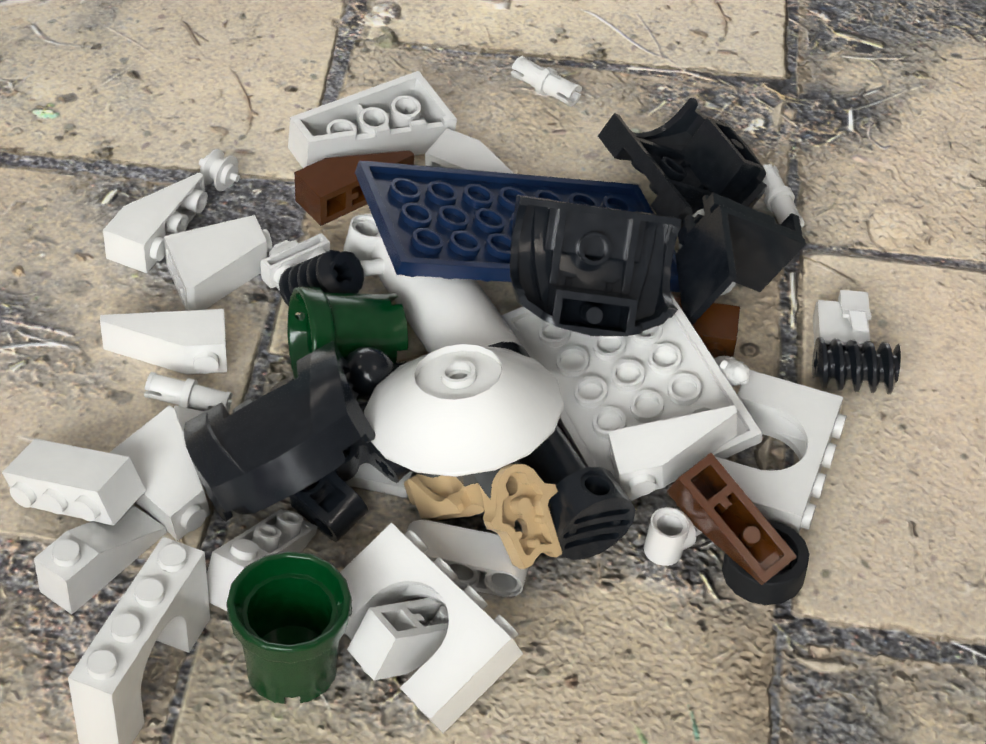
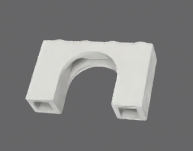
[715,370,847,534]
[340,523,523,733]
[68,537,210,744]

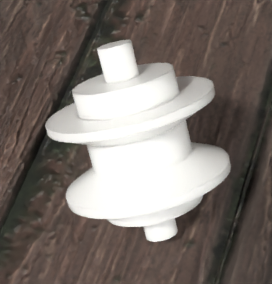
[199,149,240,191]

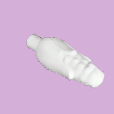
[714,356,750,387]

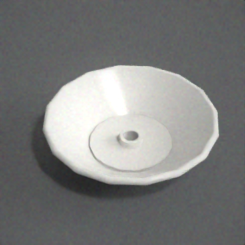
[364,344,564,477]

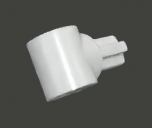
[644,507,702,566]

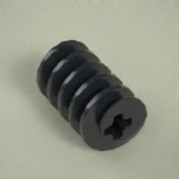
[279,250,364,313]
[812,337,901,394]

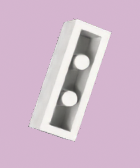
[2,439,146,526]

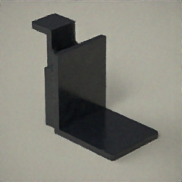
[675,193,806,325]

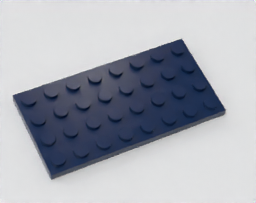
[355,160,680,292]

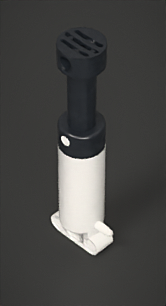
[343,214,636,560]

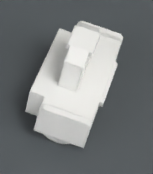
[260,233,330,290]

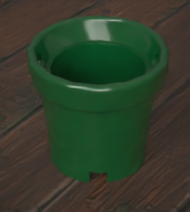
[287,287,408,379]
[226,551,352,704]

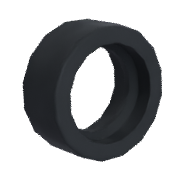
[722,520,810,605]

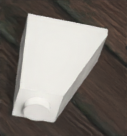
[164,215,273,311]
[109,405,211,541]

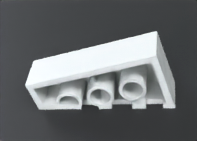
[288,71,457,168]

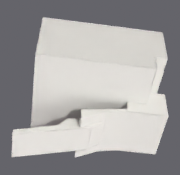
[813,290,872,350]

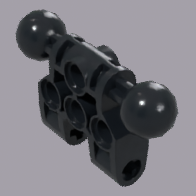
[232,346,411,542]

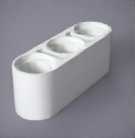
[407,520,529,597]

